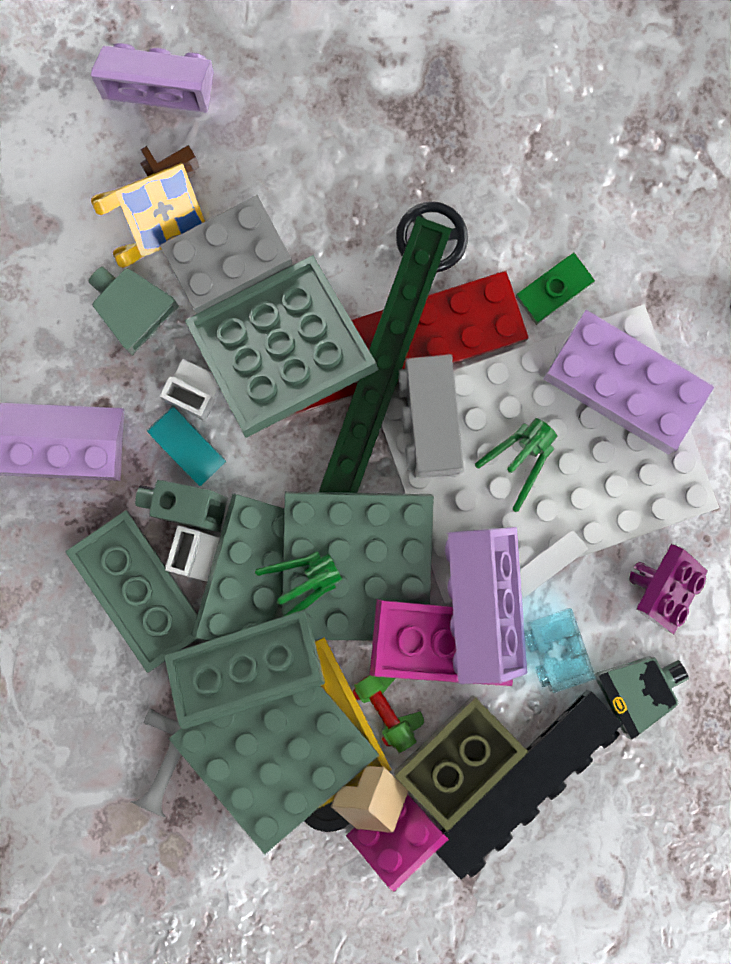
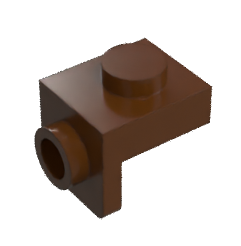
[140,145,199,179]

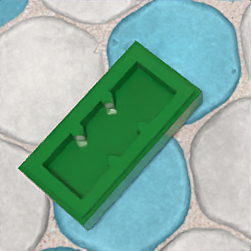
[515,252,595,325]

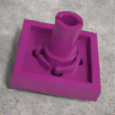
[629,543,708,635]

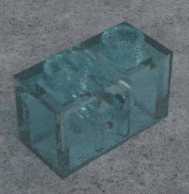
[524,608,596,693]

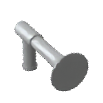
[131,708,181,818]

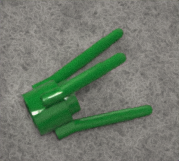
[475,418,558,512]
[255,551,342,617]

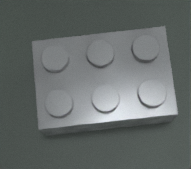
[160,195,293,314]
[398,355,463,478]

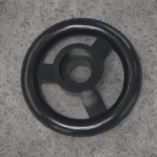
[396,202,468,273]

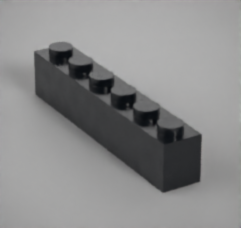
[435,690,623,880]

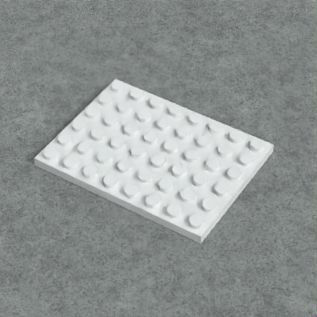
[381,304,719,605]

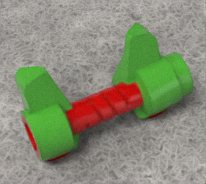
[353,675,424,753]

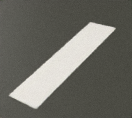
[520,529,589,599]

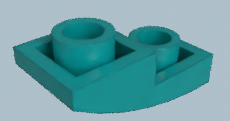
[147,405,226,486]

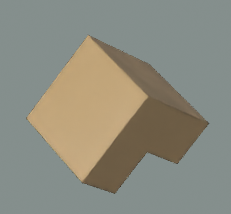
[331,766,408,833]

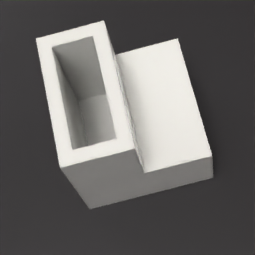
[160,359,221,422]
[165,525,220,582]

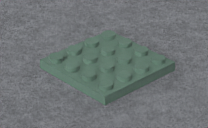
[184,255,378,438]
[282,492,434,641]
[169,685,379,855]

